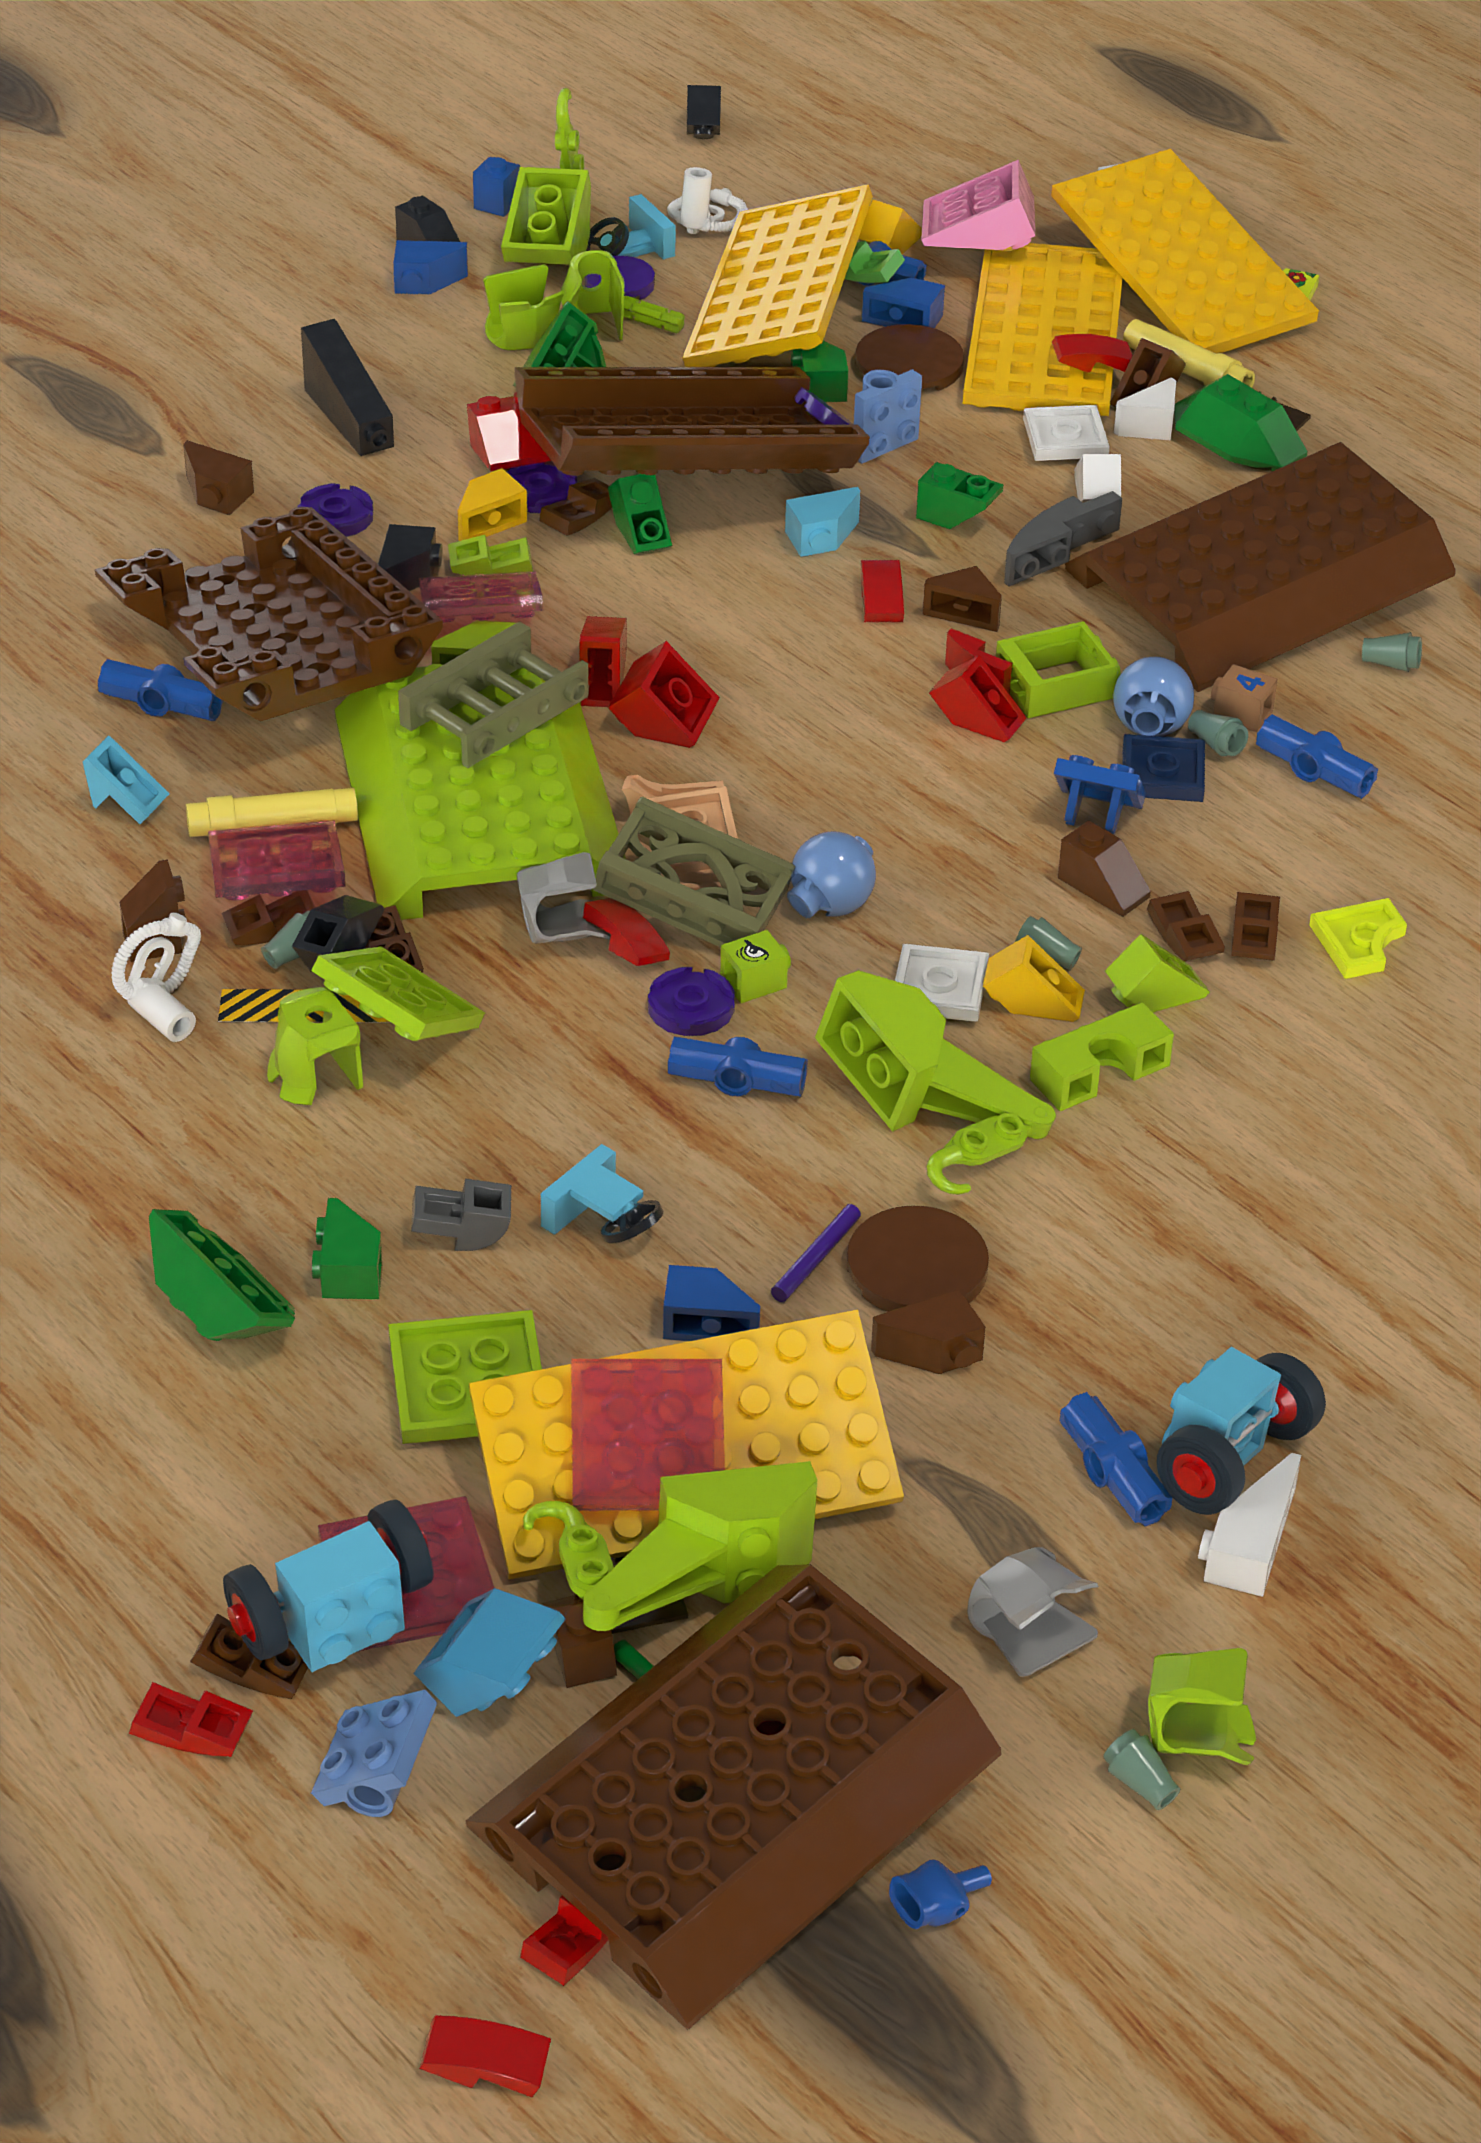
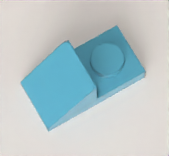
[82,735,170,824]

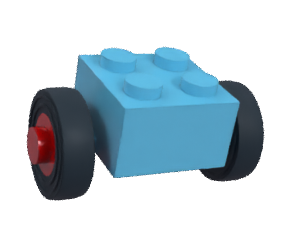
[1157,1347,1326,1515]
[223,1499,434,1672]

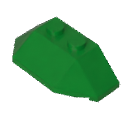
[513,301,606,388]
[1174,374,1308,471]
[149,1209,295,1341]

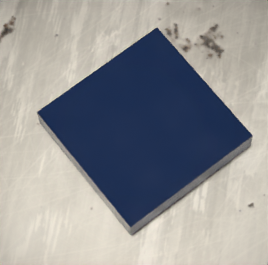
[1122,734,1205,802]

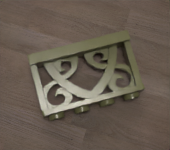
[593,797,795,947]

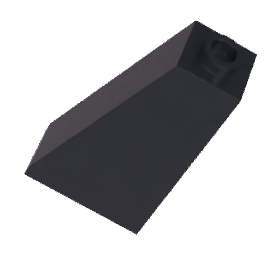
[301,319,394,456]

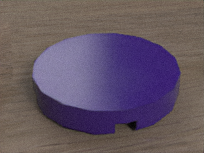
[585,255,655,300]
[794,387,854,425]
[507,462,578,513]
[297,483,374,537]
[648,967,735,1036]

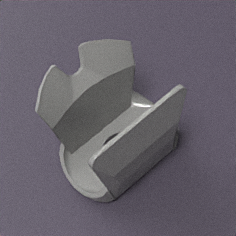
[517,852,611,944]
[967,1547,1099,1677]

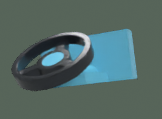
[586,194,676,260]
[541,1144,664,1243]

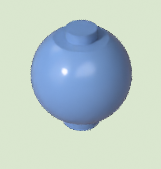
[1113,657,1194,737]
[787,831,876,918]

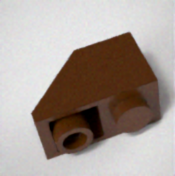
[119,859,186,962]

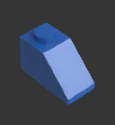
[473,157,521,217]
[393,240,468,294]
[862,277,945,328]
[663,1265,761,1341]

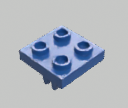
[1054,755,1146,835]

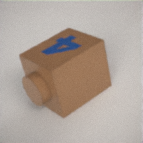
[1211,664,1278,732]

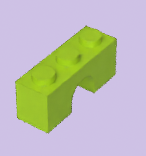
[1030,1002,1174,1112]

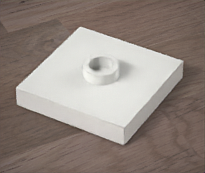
[1023,405,1110,461]
[895,944,989,1022]

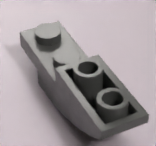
[1004,491,1122,586]

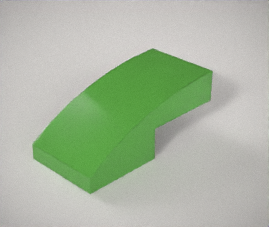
[845,241,905,283]

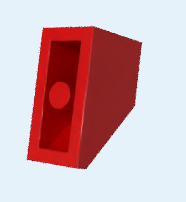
[929,655,1027,742]

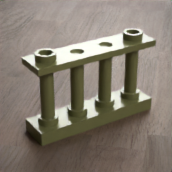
[398,621,588,768]

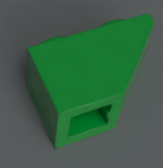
[791,340,849,402]
[916,462,1004,530]
[608,474,672,554]
[312,1198,383,1299]

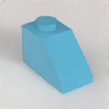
[785,487,860,557]

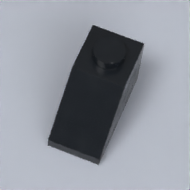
[687,85,721,139]
[395,195,460,242]
[378,524,443,591]

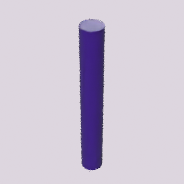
[771,1204,861,1302]

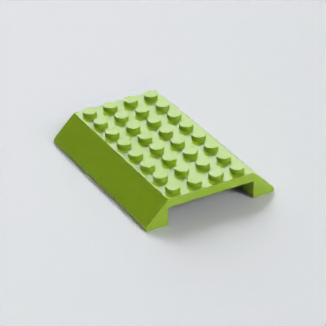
[334,664,626,920]

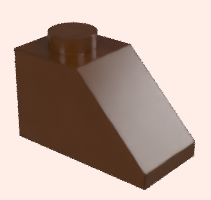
[1110,338,1186,408]
[183,440,254,515]
[1058,820,1151,917]
[871,1289,986,1374]
[542,1594,617,1688]

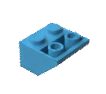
[413,1588,566,1717]

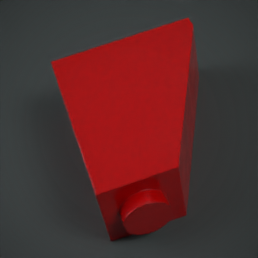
[579,616,627,707]

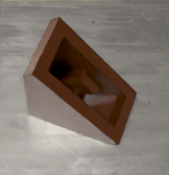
[923,566,1002,632]

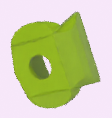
[561,250,624,340]
[483,264,565,350]
[267,987,363,1106]
[1148,1648,1256,1765]

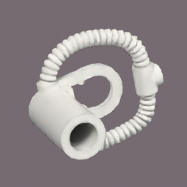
[667,167,748,234]
[111,913,201,1042]

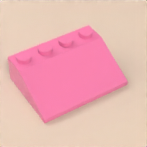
[921,160,1035,250]

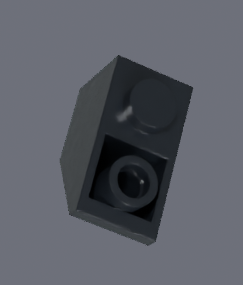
[292,895,385,973]

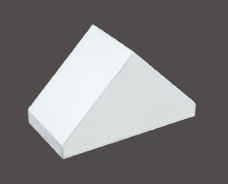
[1114,378,1176,440]

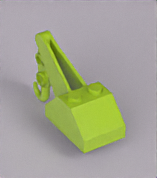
[501,88,591,265]
[815,970,1056,1195]
[523,1461,817,1631]

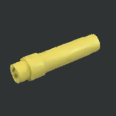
[1123,319,1255,388]
[186,788,358,839]

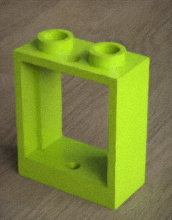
[996,621,1121,719]

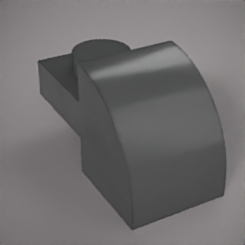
[411,1179,512,1251]

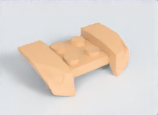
[622,774,738,890]

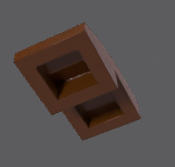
[539,478,612,536]
[222,887,315,945]
[1147,891,1225,962]
[1231,892,1280,961]

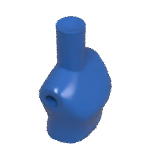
[889,1859,992,1929]

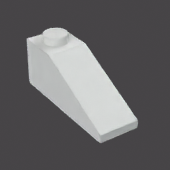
[1198,1453,1301,1597]

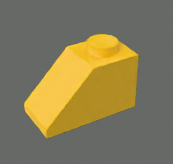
[858,199,922,255]
[457,468,527,541]
[983,935,1085,1022]

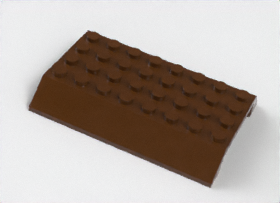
[514,367,870,476]
[1065,442,1456,692]

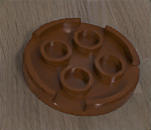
[855,324,964,391]
[847,1206,989,1312]

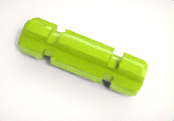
[624,296,685,334]

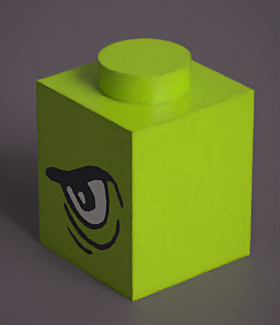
[720,930,791,1004]

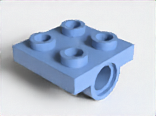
[854,369,922,464]
[311,1689,437,1817]

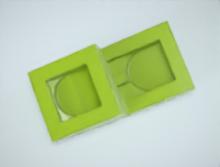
[448,535,533,577]

